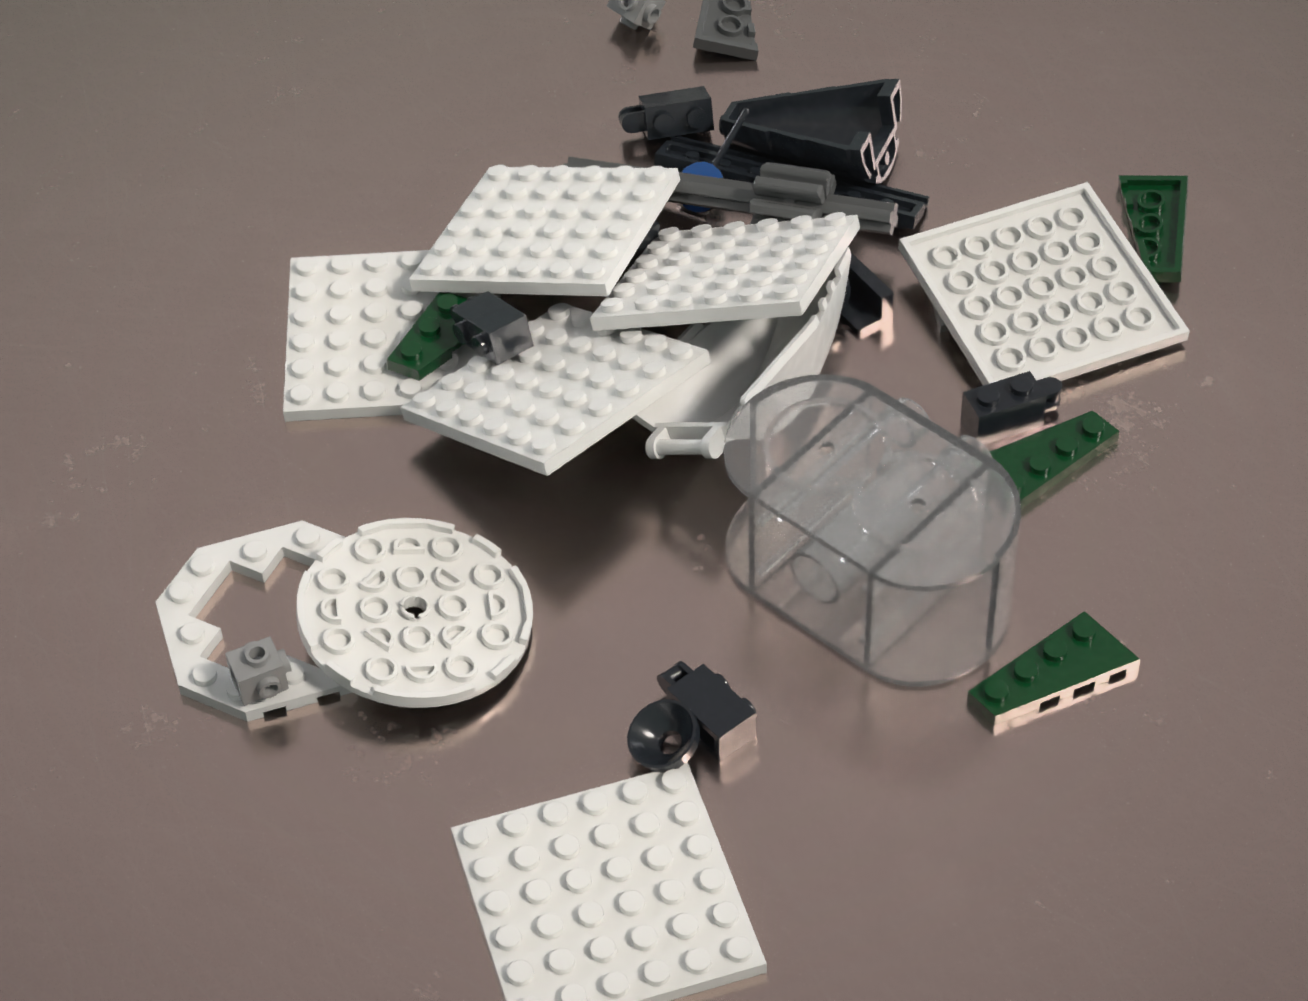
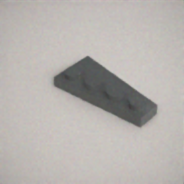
[693,0,759,61]

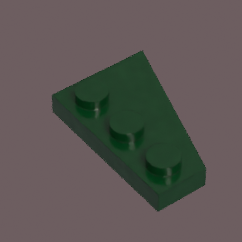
[387,292,467,381]

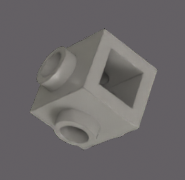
[607,0,666,30]
[225,636,292,706]

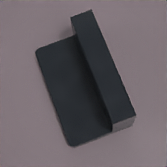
[840,252,894,335]

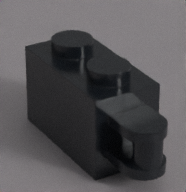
[618,86,714,140]
[450,291,534,365]
[960,371,1062,447]
[657,661,757,762]

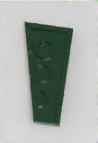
[1118,175,1188,282]
[959,410,1120,515]
[967,611,1140,726]

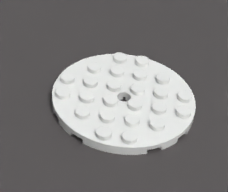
[296,518,533,708]

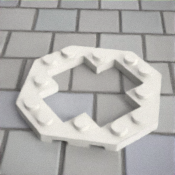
[155,521,353,722]

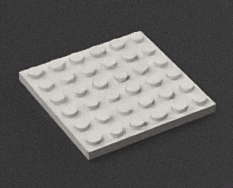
[409,165,680,296]
[898,182,1190,386]
[590,212,860,331]
[283,250,501,422]
[400,303,711,476]
[451,762,767,1001]

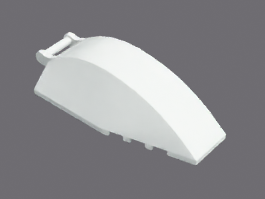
[632,247,851,459]

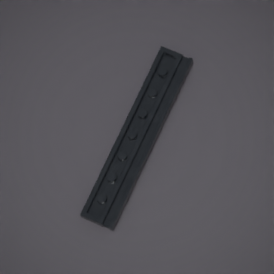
[654,136,929,229]

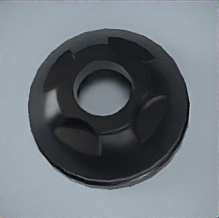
[627,699,700,773]

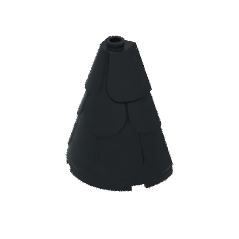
[719,79,902,183]

